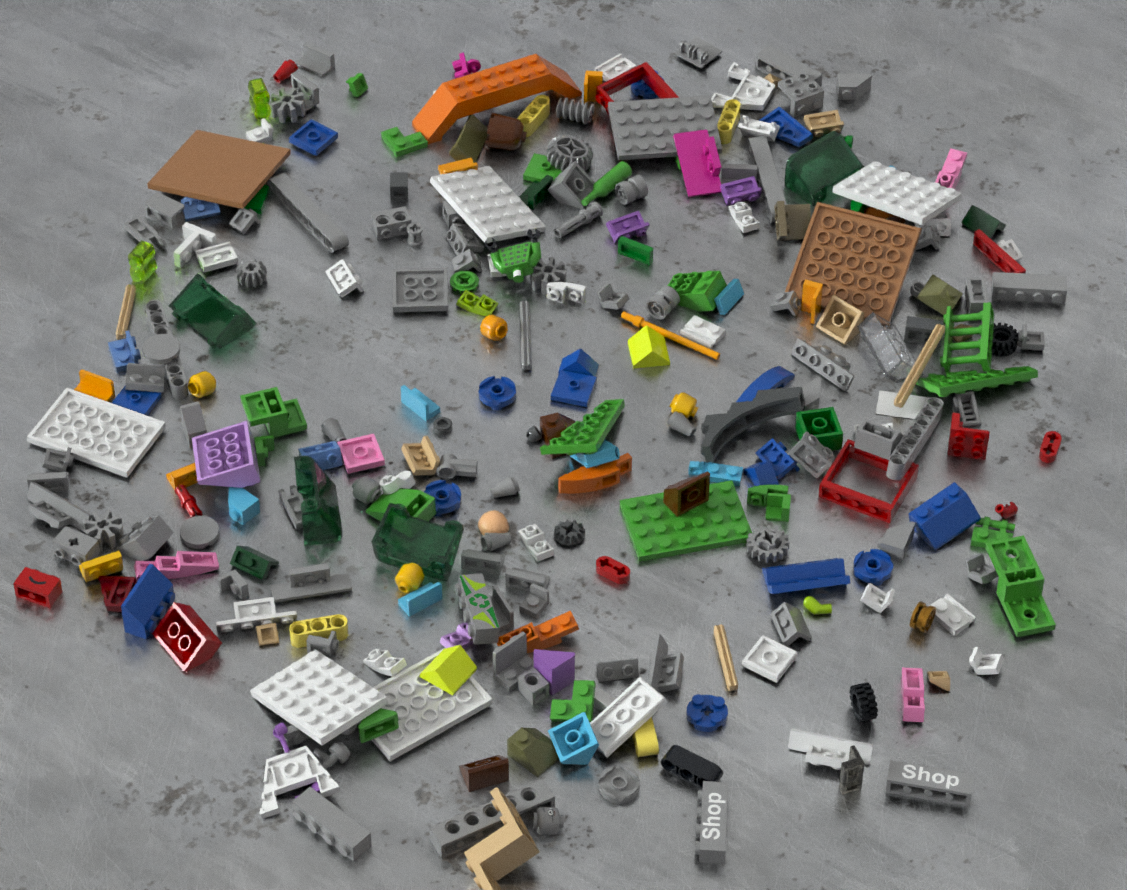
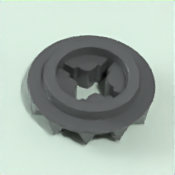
[554,519,585,545]

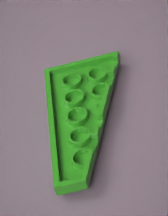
[916,366,1038,397]
[540,399,625,455]

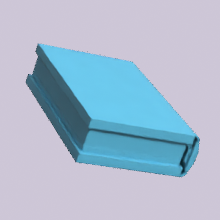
[570,439,620,468]

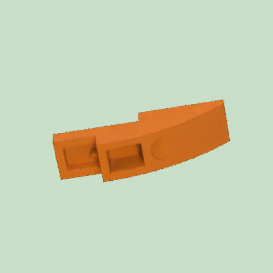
[558,453,632,494]
[497,610,579,653]

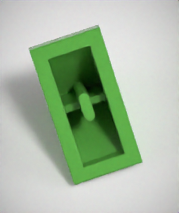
[358,708,399,744]

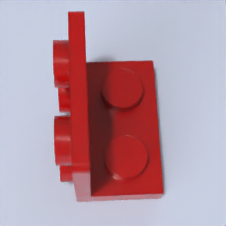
[947,413,990,460]

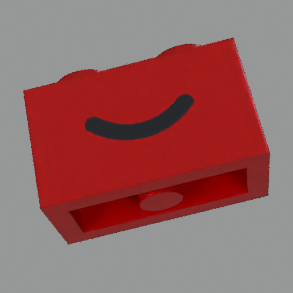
[13,567,62,609]

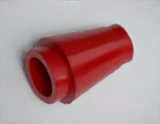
[273,59,298,83]

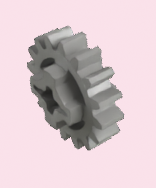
[746,525,790,563]

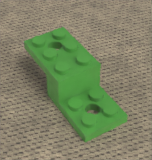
[985,535,1056,637]

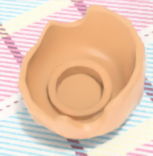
[478,510,510,535]

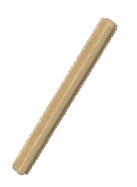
[894,324,945,408]

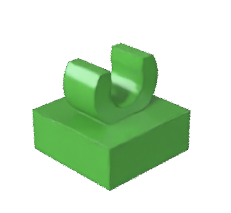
[346,73,368,97]

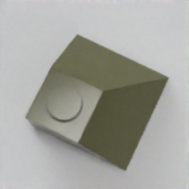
[917,274,964,315]
[507,727,559,778]

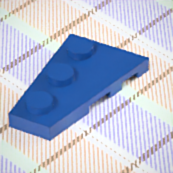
[759,107,813,147]

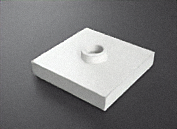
[742,635,798,683]

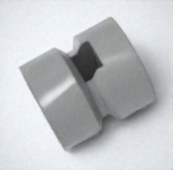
[615,175,648,205]
[646,286,680,320]

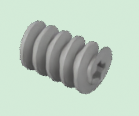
[556,97,594,124]

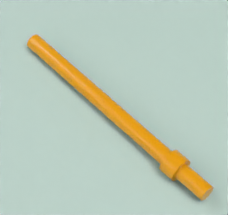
[621,311,720,360]

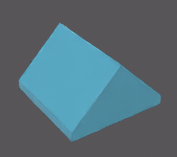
[548,712,599,765]

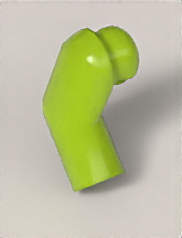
[803,596,832,615]

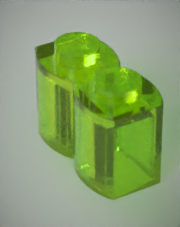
[248,78,271,120]
[128,240,157,284]

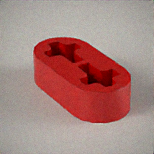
[1039,431,1062,463]
[596,556,630,584]

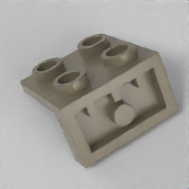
[774,201,811,241]

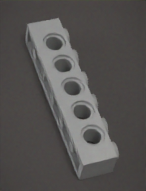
[430,779,555,859]

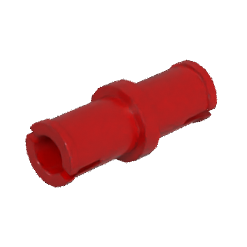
[174,485,203,517]

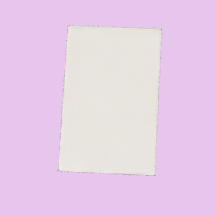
[875,391,930,419]

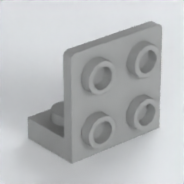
[493,631,534,692]

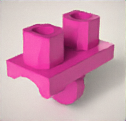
[452,52,481,78]

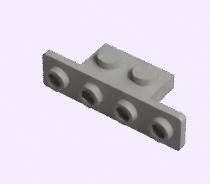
[791,338,855,391]
[27,482,91,532]
[270,563,352,602]
[648,634,684,694]

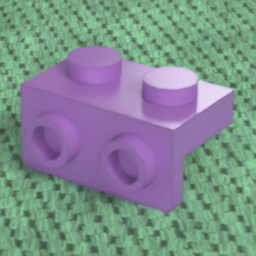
[720,176,762,206]
[606,211,650,243]

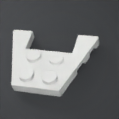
[711,62,775,111]
[260,746,341,819]

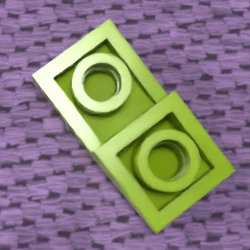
[456,290,499,316]

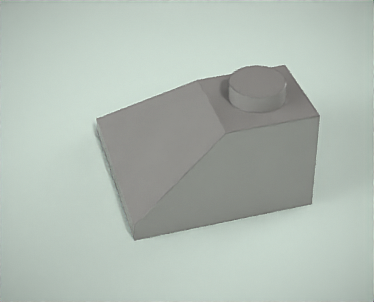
[548,161,595,209]

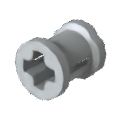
[407,223,423,247]

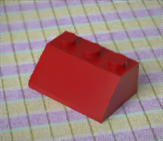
[152,602,222,672]

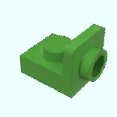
[254,435,275,467]

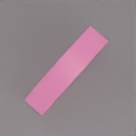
[134,551,219,581]

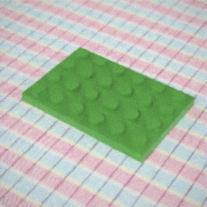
[620,480,752,562]

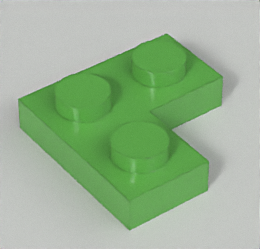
[381,127,428,157]
[550,680,596,722]

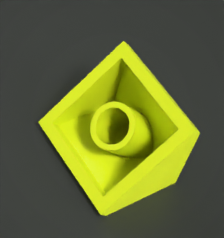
[628,325,670,369]
[420,645,477,696]

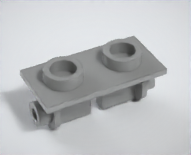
[596,658,639,682]

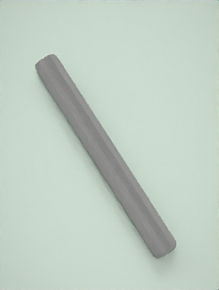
[520,301,532,371]

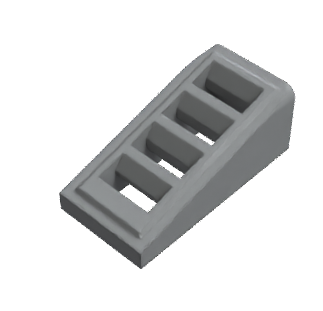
[953,391,982,427]

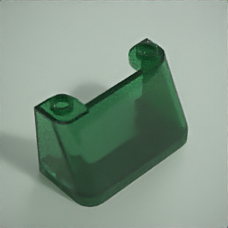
[784,131,864,206]
[169,273,257,349]
[294,456,342,546]
[371,503,464,581]

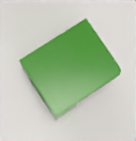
[766,493,791,522]

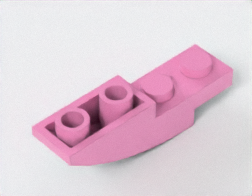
[935,148,967,189]

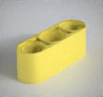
[517,95,550,138]
[717,99,741,144]
[289,614,348,648]
[632,717,659,757]

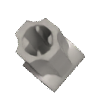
[438,454,478,479]

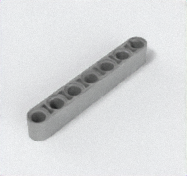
[748,136,787,223]
[267,173,349,253]
[146,300,188,400]
[886,397,944,480]

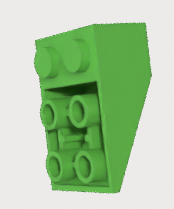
[667,271,727,312]
[365,488,436,538]

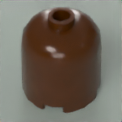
[485,113,527,151]

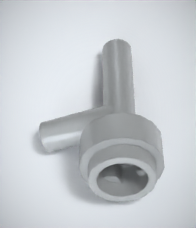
[314,742,351,770]

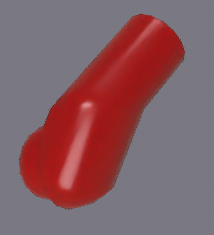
[995,502,1018,519]

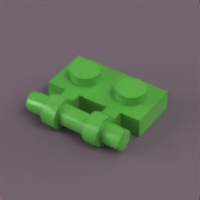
[970,516,1015,548]

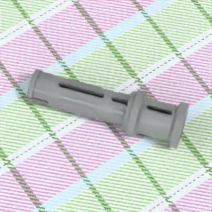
[554,202,603,239]

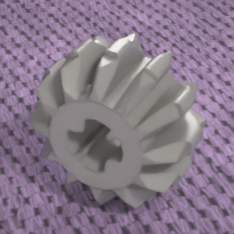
[236,259,267,289]

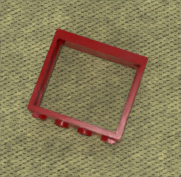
[595,62,679,114]
[819,439,919,523]

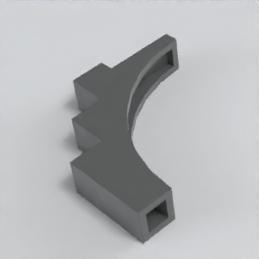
[701,387,806,463]

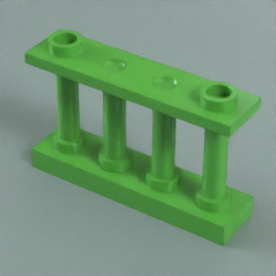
[940,302,994,373]

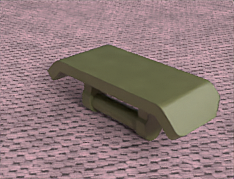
[449,114,488,163]

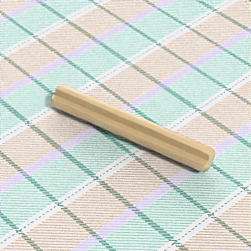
[116,284,136,340]
[713,624,738,691]

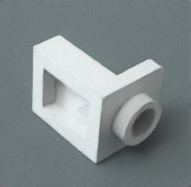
[246,118,274,143]
[997,239,1023,261]

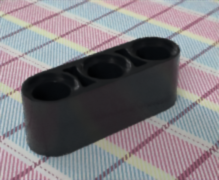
[660,745,723,788]

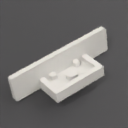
[216,597,297,632]
[788,729,873,770]

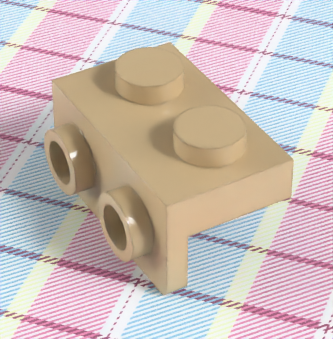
[804,110,844,137]
[401,436,440,475]

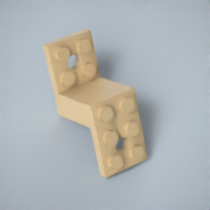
[464,787,540,890]

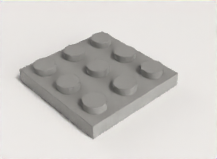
[393,268,448,312]

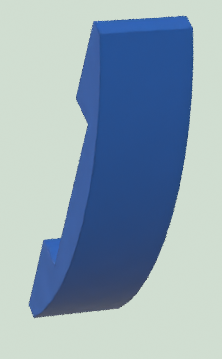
[736,366,795,402]

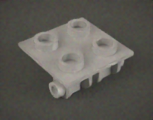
[675,37,722,68]

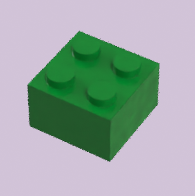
[795,407,843,451]

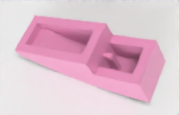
[902,667,925,722]

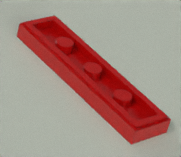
[973,229,1026,273]

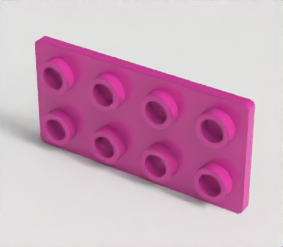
[673,129,722,197]

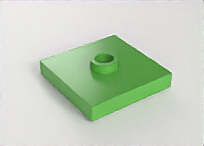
[523,153,563,182]

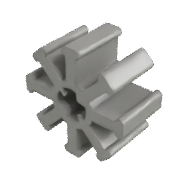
[270,87,306,123]
[530,257,567,295]
[83,509,124,552]

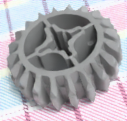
[546,135,593,171]

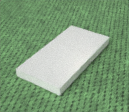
[590,677,667,758]

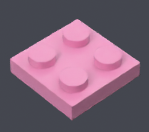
[337,433,385,474]

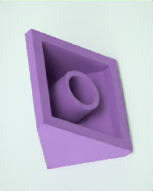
[534,649,575,696]

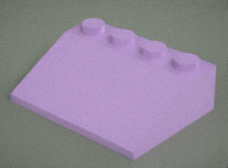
[192,421,261,488]

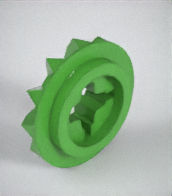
[450,271,479,294]

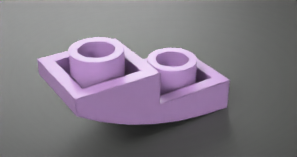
[440,622,473,649]

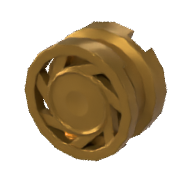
[910,601,936,633]

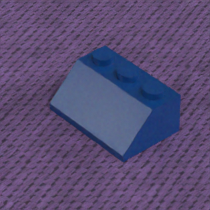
[908,482,981,551]
[121,564,175,639]

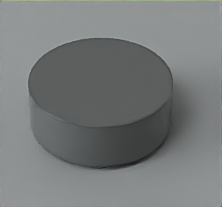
[433,417,453,435]

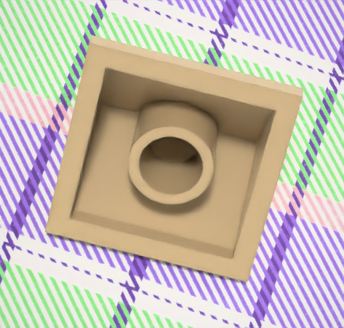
[816,295,864,345]

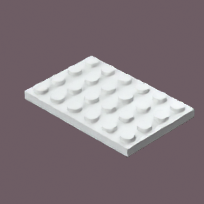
[833,162,962,225]
[430,166,546,243]
[27,388,166,478]
[358,647,493,761]
[250,649,388,745]

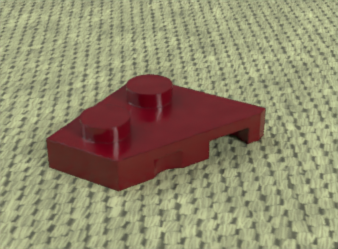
[99,576,137,612]

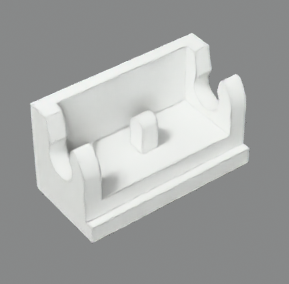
[738,115,780,142]

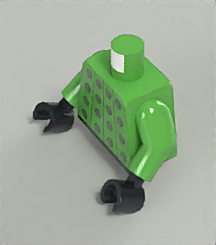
[485,228,541,283]

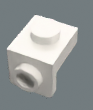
[860,583,895,613]
[969,647,1004,675]

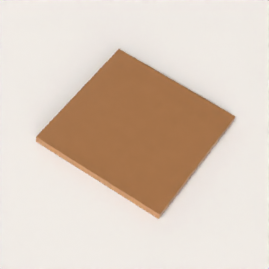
[147,130,291,209]
[785,202,922,327]

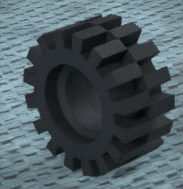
[992,323,1018,357]
[849,682,878,722]

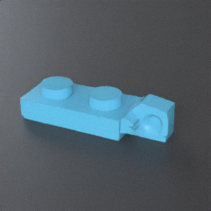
[688,461,743,486]

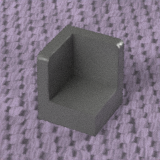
[390,172,408,200]

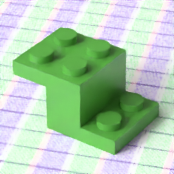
[240,387,307,437]

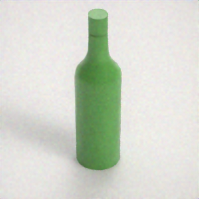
[581,161,632,206]

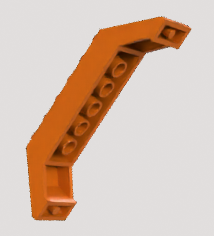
[412,54,582,145]

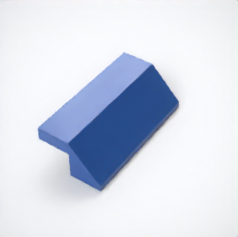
[762,558,851,594]

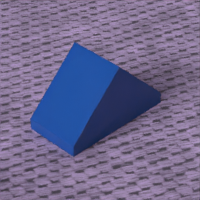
[558,348,599,377]
[743,461,779,486]

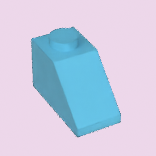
[228,487,260,525]

